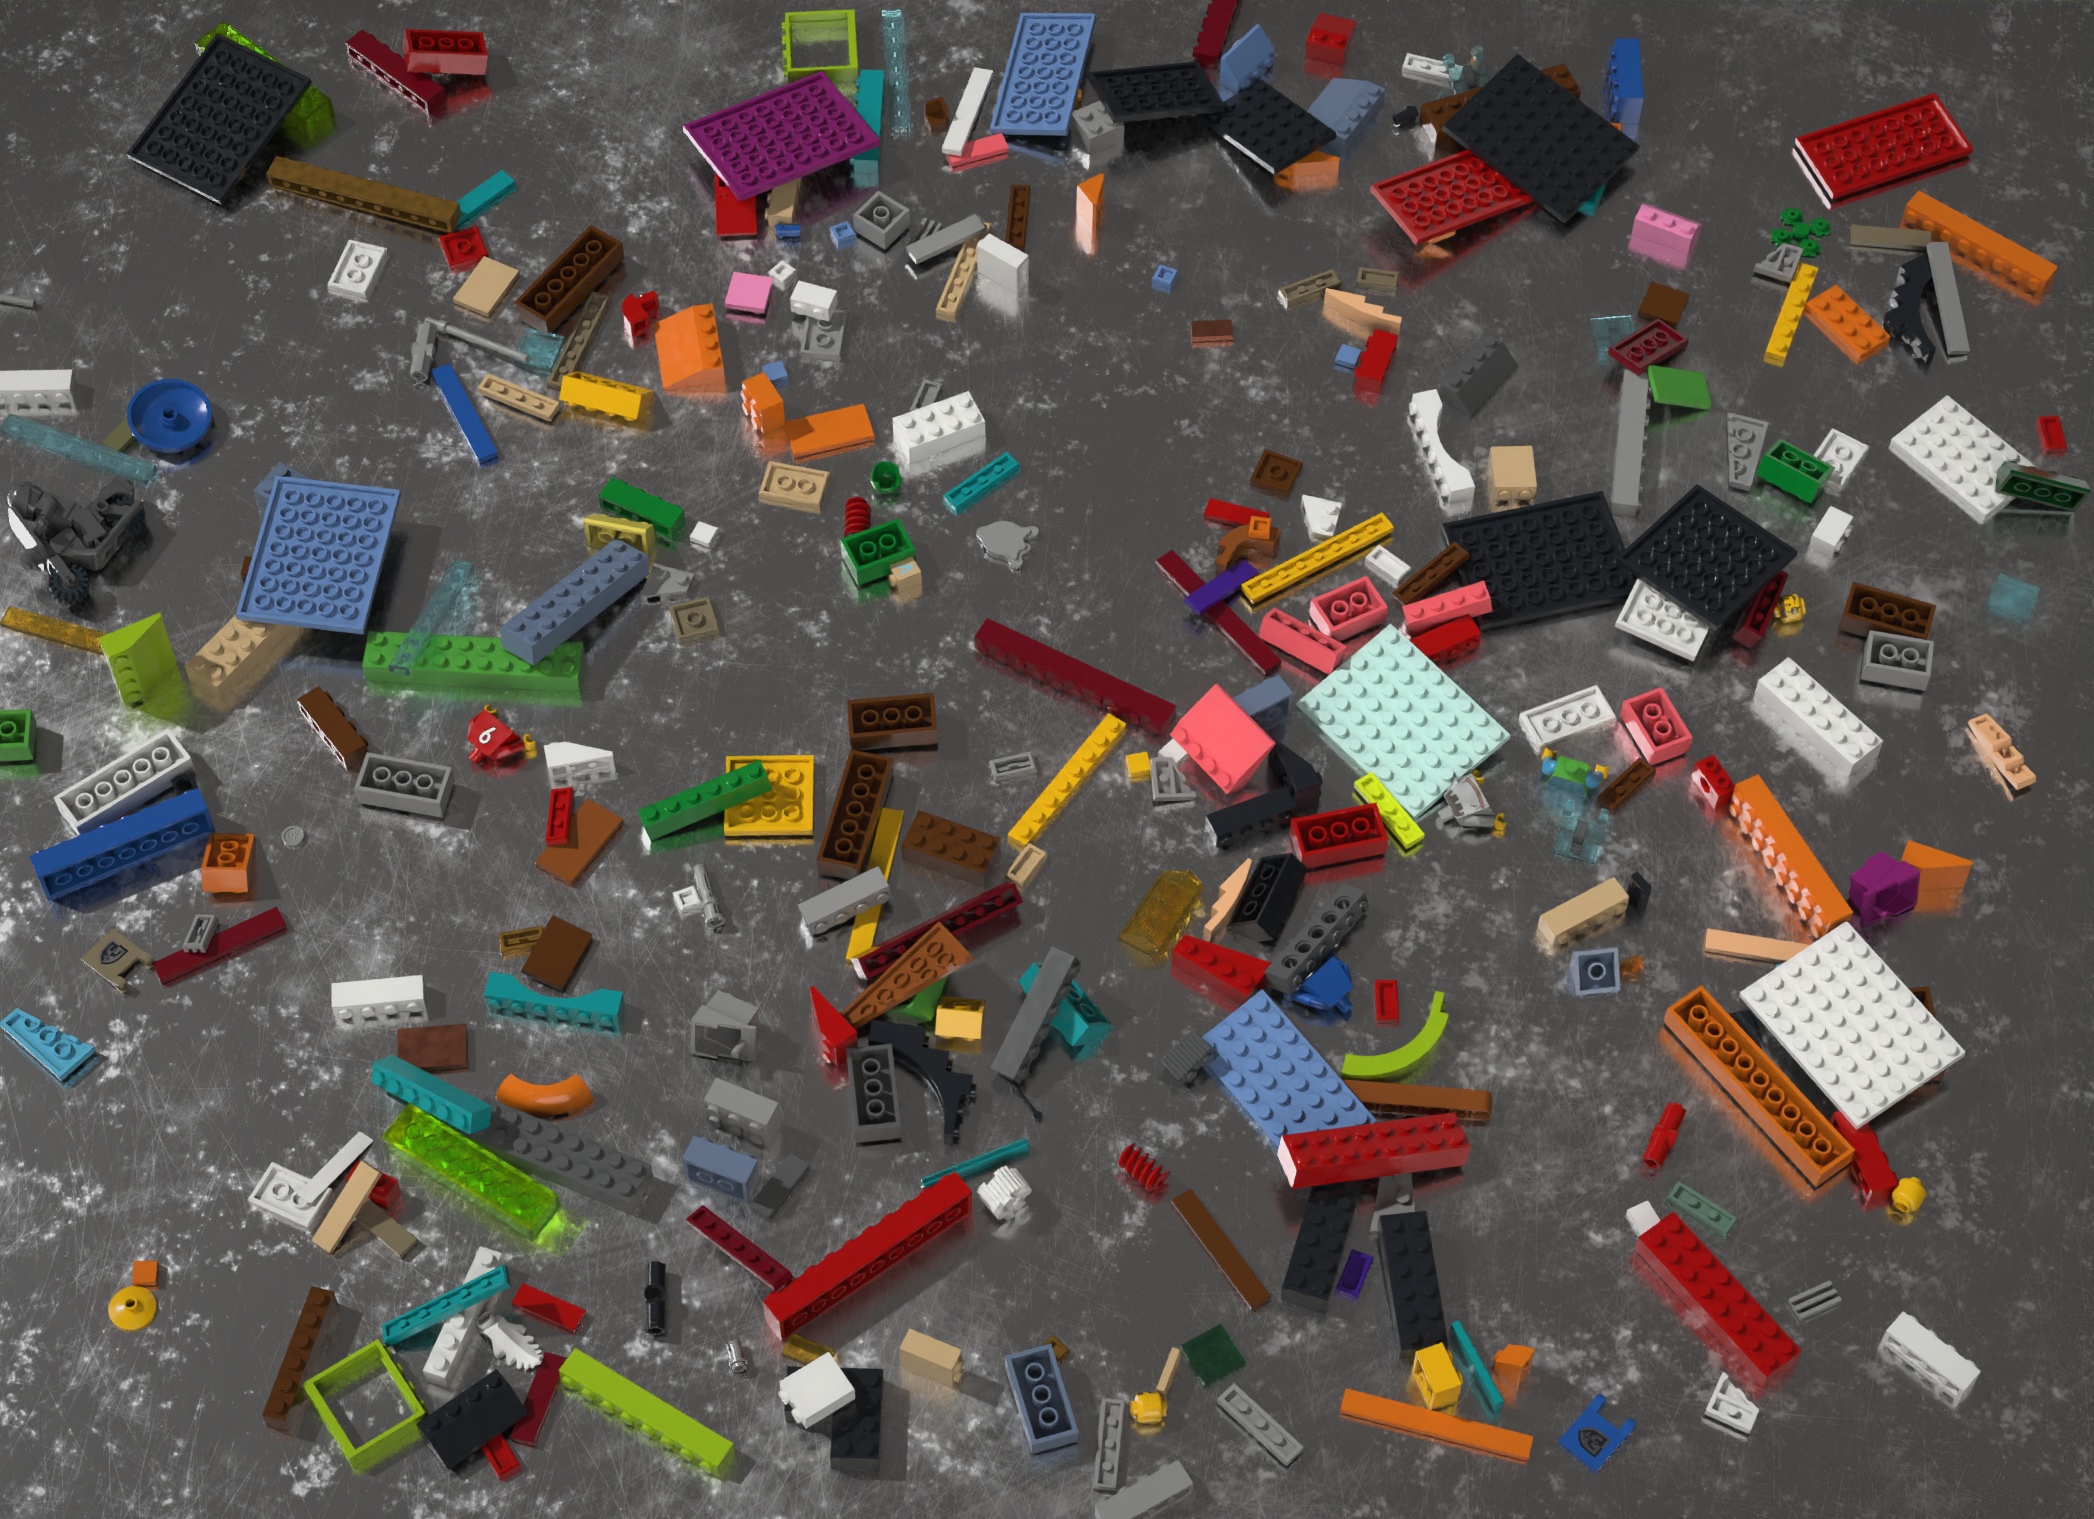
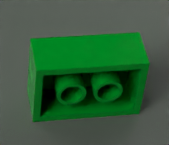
[840,518,916,586]

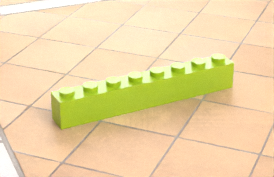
[559,1348,735,1476]

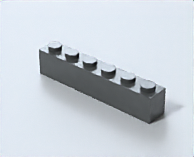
[991,946,1081,1084]

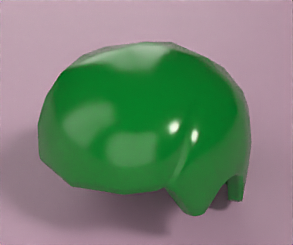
[870,461,902,494]

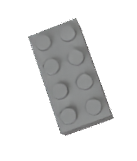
[354,752,455,818]

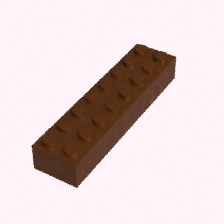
[1419,63,1581,148]

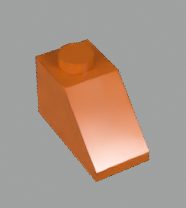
[1493,1344,1535,1387]

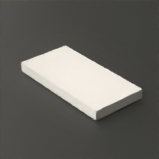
[1519,685,1617,751]

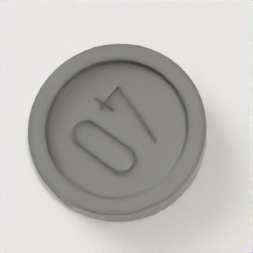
[282,826,305,847]

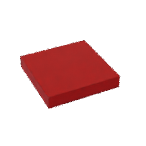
[439,226,489,270]

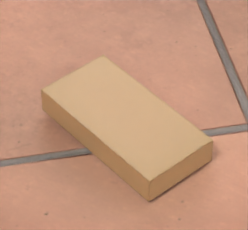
[1004,843,1047,889]
[1156,1347,1181,1398]

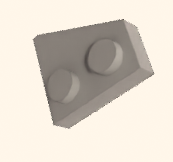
[1149,757,1196,801]

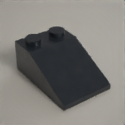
[1268,738,1323,813]

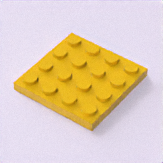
[724,755,814,836]

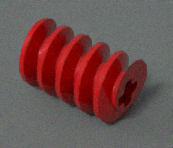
[843,497,871,538]
[1118,1143,1170,1192]

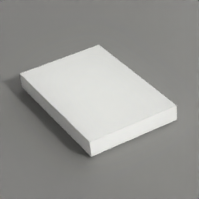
[327,240,388,298]
[1814,428,1869,493]
[248,1162,333,1230]

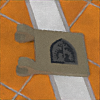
[80,928,154,993]

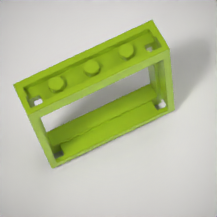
[781,9,858,84]
[302,1339,429,1468]

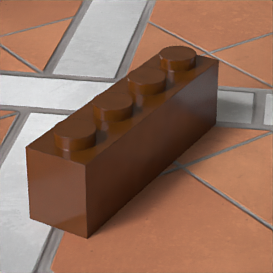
[297,686,369,769]

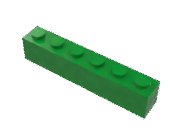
[637,759,773,841]

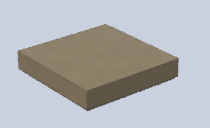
[668,596,720,644]

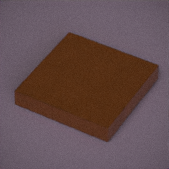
[1638,282,1690,328]
[1249,449,1303,498]

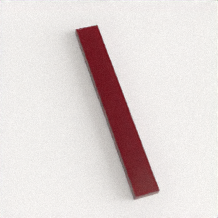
[1156,550,1282,675]

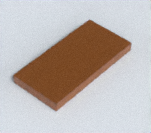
[535,798,624,886]

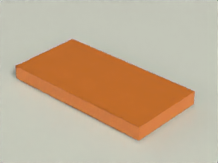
[784,404,875,458]

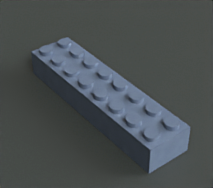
[500,538,649,666]

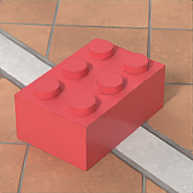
[1309,576,1388,642]
[1620,687,1693,766]

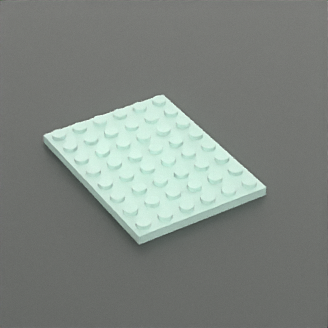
[1295,624,1510,821]

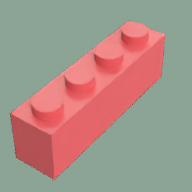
[1402,581,1492,637]
[1258,607,1347,675]

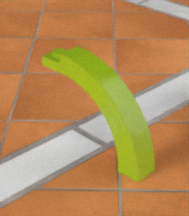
[1341,991,1449,1083]

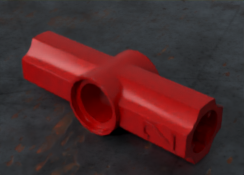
[1642,1102,1687,1170]

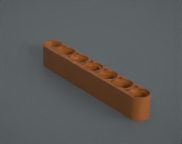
[1342,1080,1492,1120]

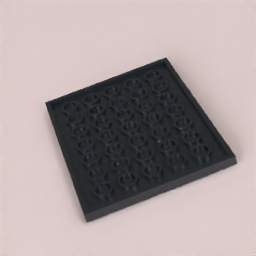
[126,33,312,205]
[1442,54,1640,223]
[1442,491,1638,630]

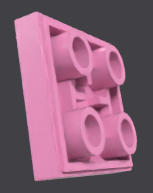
[725,272,773,313]

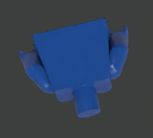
[1282,950,1353,1014]

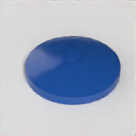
[127,379,212,453]

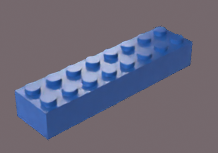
[29,788,215,899]

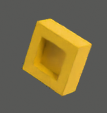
[1126,751,1150,778]

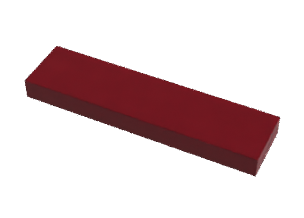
[510,1352,567,1447]

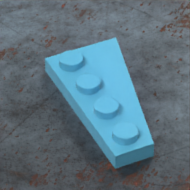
[0,1008,96,1081]

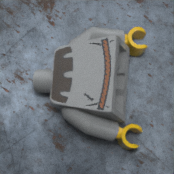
[1438,770,1507,830]

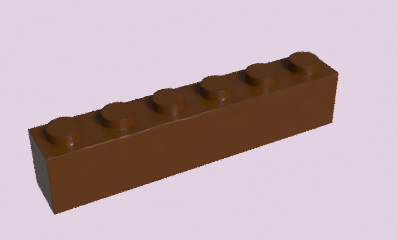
[262,1286,338,1432]

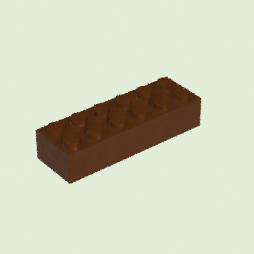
[514,225,624,336]
[817,750,894,880]

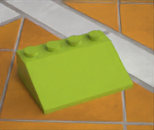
[98,612,177,705]

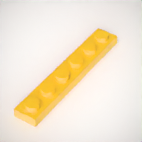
[1765,262,1818,362]

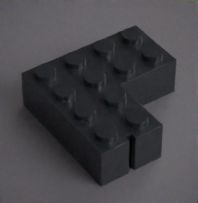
[784,1366,884,1470]

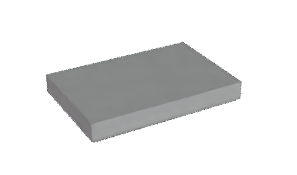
[800,308,848,361]

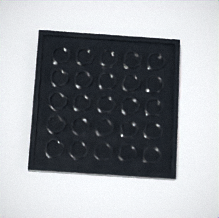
[1616,484,1798,632]

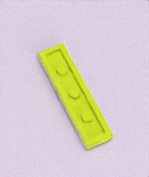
[1354,772,1425,849]

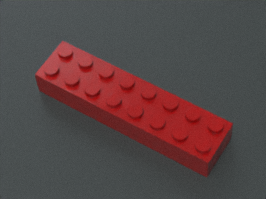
[1277,1112,1471,1189]
[1635,1211,1802,1388]

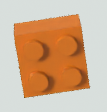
[741,372,785,435]

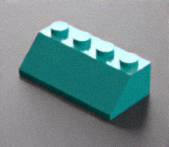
[1018,962,1113,1046]

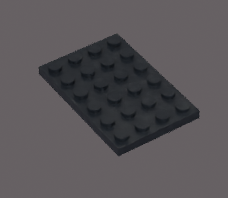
[1087,61,1225,123]
[1201,80,1336,175]

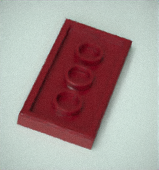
[1607,318,1689,376]

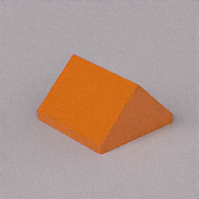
[1077,173,1105,230]

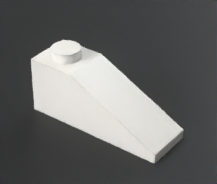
[544,742,615,779]

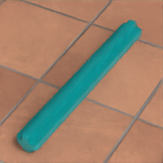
[921,1138,1030,1189]

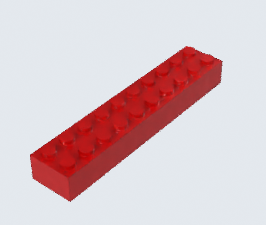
[763,1171,972,1341]

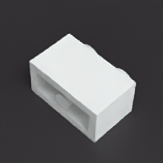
[790,281,838,321]
[1809,506,1854,558]

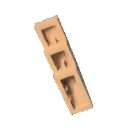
[1324,288,1402,336]
[1968,713,2036,790]
[1203,858,1252,942]

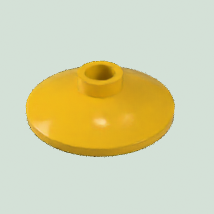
[108,1286,157,1331]

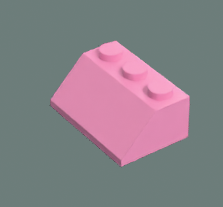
[1632,204,1703,255]

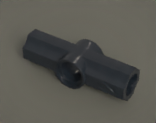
[644,1261,667,1335]

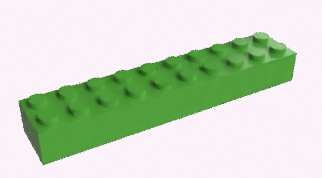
[362,631,585,693]

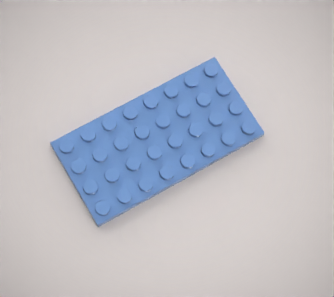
[990,13,1097,136]
[1203,989,1377,1149]

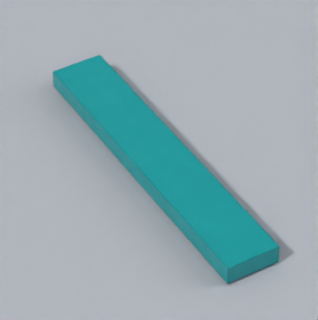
[382,1264,511,1347]

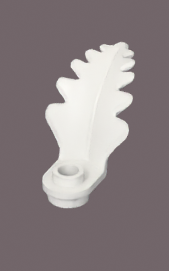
[476,1311,543,1370]

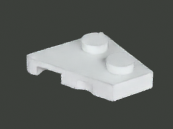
[1302,495,1342,540]
[1704,1372,1759,1434]

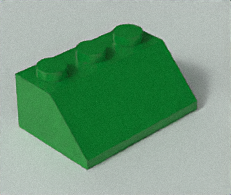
[1756,438,1835,503]

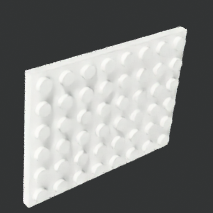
[1739,921,1965,1130]

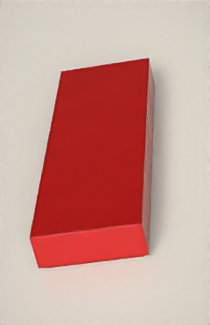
[1204,498,1270,527]
[545,787,574,846]
[512,1283,586,1333]

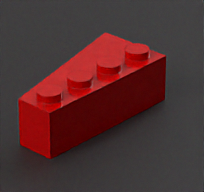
[1171,934,1272,1005]

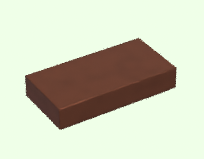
[1191,319,1233,342]

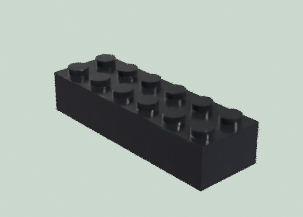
[1280,1179,1364,1312]
[1377,1211,1449,1360]

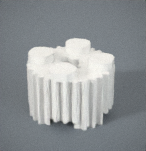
[977,1165,1033,1220]

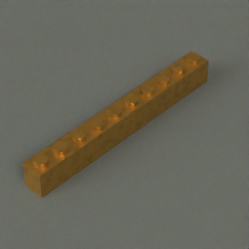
[266,156,462,233]

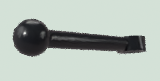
[1011,1083,1042,1121]

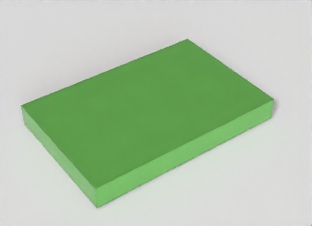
[1647,365,1712,410]

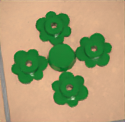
[1771,208,1831,257]

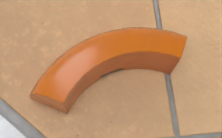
[496,1073,594,1118]

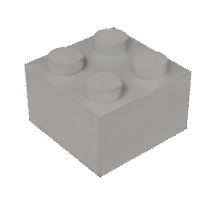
[1070,101,1124,155]
[853,191,910,249]

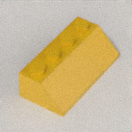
[559,371,654,421]

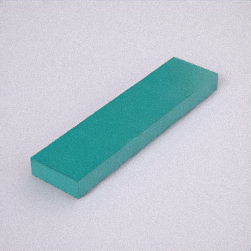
[456,170,515,227]
[943,452,1020,513]
[1449,1320,1504,1414]

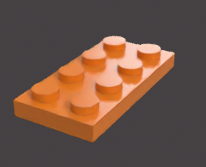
[1805,285,1891,360]

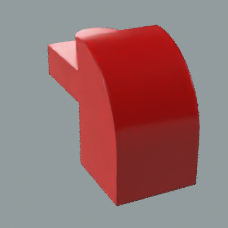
[622,290,659,336]

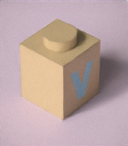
[887,556,922,593]

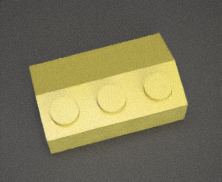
[584,514,655,557]

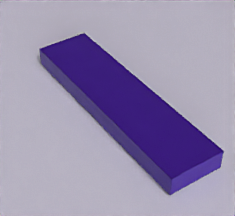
[1184,559,1259,615]

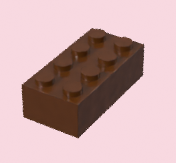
[1839,582,1937,640]
[847,693,938,750]
[901,810,1001,887]

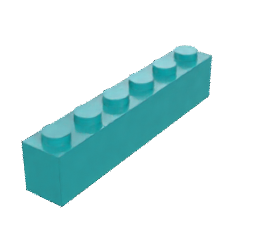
[850,70,885,174]
[371,1055,492,1134]

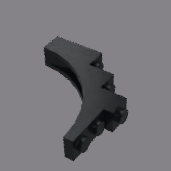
[1882,252,1936,364]
[868,1020,977,1145]

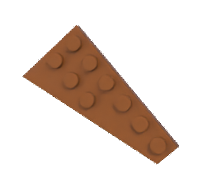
[840,921,975,1030]

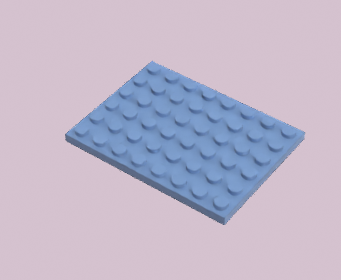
[236,476,401,634]

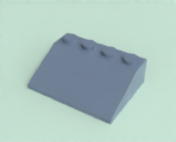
[1307,78,1385,155]

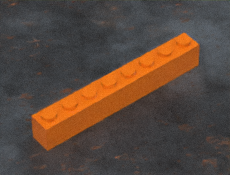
[1902,190,2058,294]

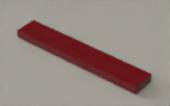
[152,907,287,984]
[685,1205,793,1292]

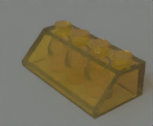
[1117,869,1205,955]

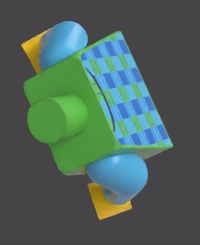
[1541,747,1609,796]

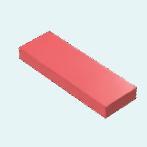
[947,133,1008,167]

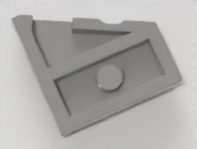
[1753,243,1803,283]
[640,563,695,601]

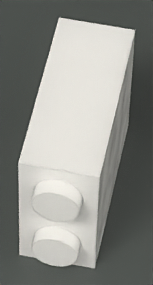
[976,234,1029,294]
[778,1352,855,1429]

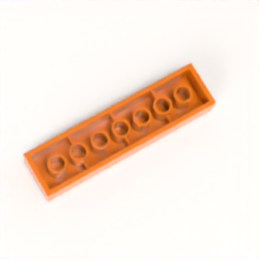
[1729,774,1853,939]

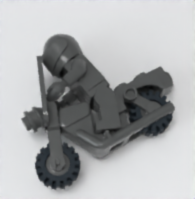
[7,475,145,605]

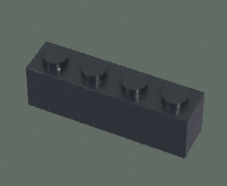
[1205,786,1297,847]

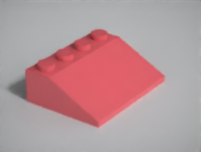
[1170,684,1276,794]

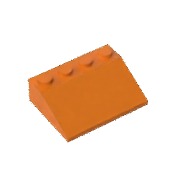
[653,303,725,391]

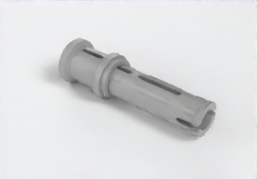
[693,864,726,928]

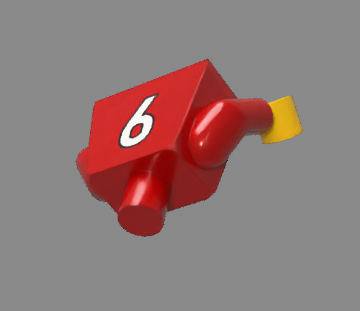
[467,704,536,765]

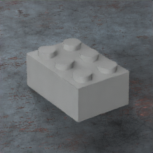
[1861,630,1934,691]
[704,1077,781,1146]

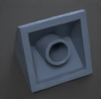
[1569,946,1620,995]

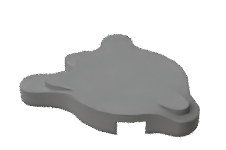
[976,521,1039,570]

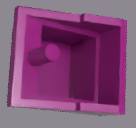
[1849,851,1921,928]

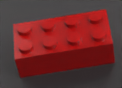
[402,29,488,75]
[1289,803,1388,868]

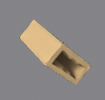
[1489,446,1537,500]
[899,1328,965,1389]

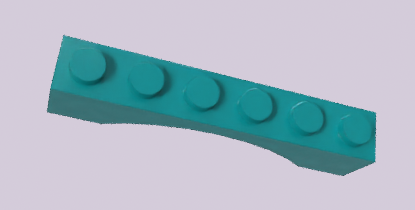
[484,972,625,1026]

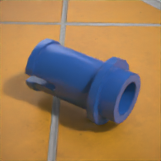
[776,223,800,239]

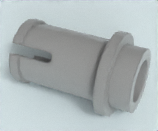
[726,1340,748,1372]

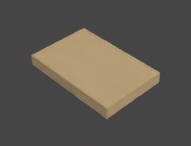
[453,256,520,318]
[759,461,830,510]

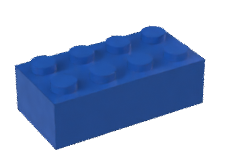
[1607,38,1644,124]

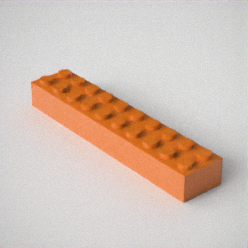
[1663,985,1855,1187]

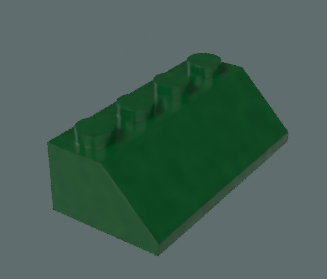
[1995,461,2091,512]

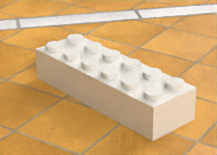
[1755,657,1883,778]
[54,729,196,835]

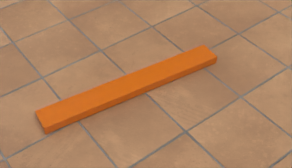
[1340,1388,1534,1461]

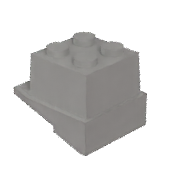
[691,990,759,1062]

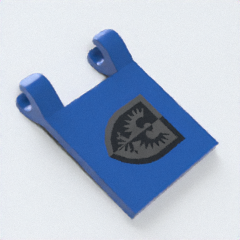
[1558,1393,1636,1472]

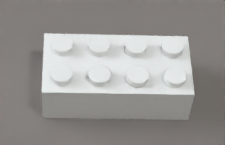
[892,391,986,464]

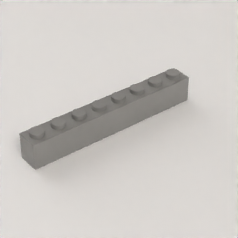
[1610,370,1652,518]

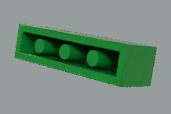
[598,477,685,540]

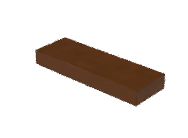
[1596,757,1656,814]

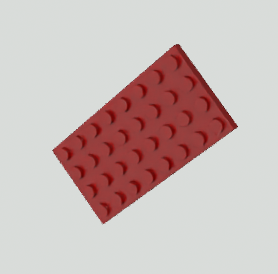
[1795,93,1974,199]
[1370,150,1534,245]

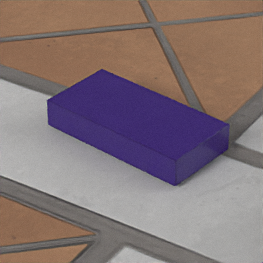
[1335,1249,1374,1300]

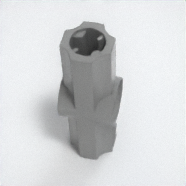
[410,322,437,382]

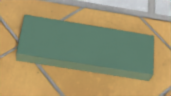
[1665,1181,1738,1239]

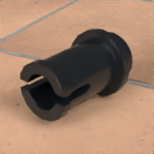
[1392,105,1419,127]

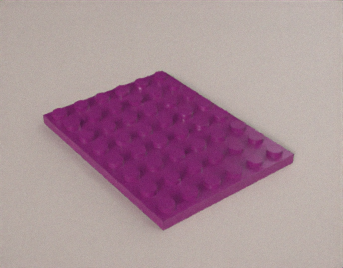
[683,71,880,202]

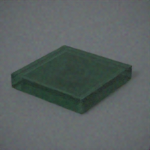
[1180,1324,1246,1387]

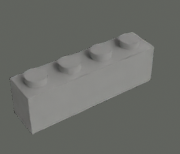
[798,866,893,936]
[1095,1460,1194,1519]

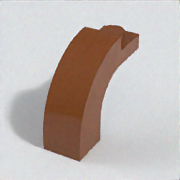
[1215,524,1281,575]

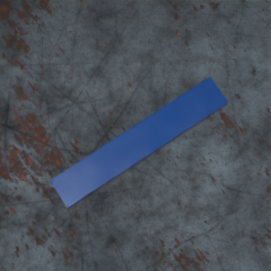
[431,363,498,464]

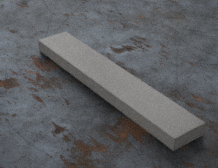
[1926,242,1970,355]

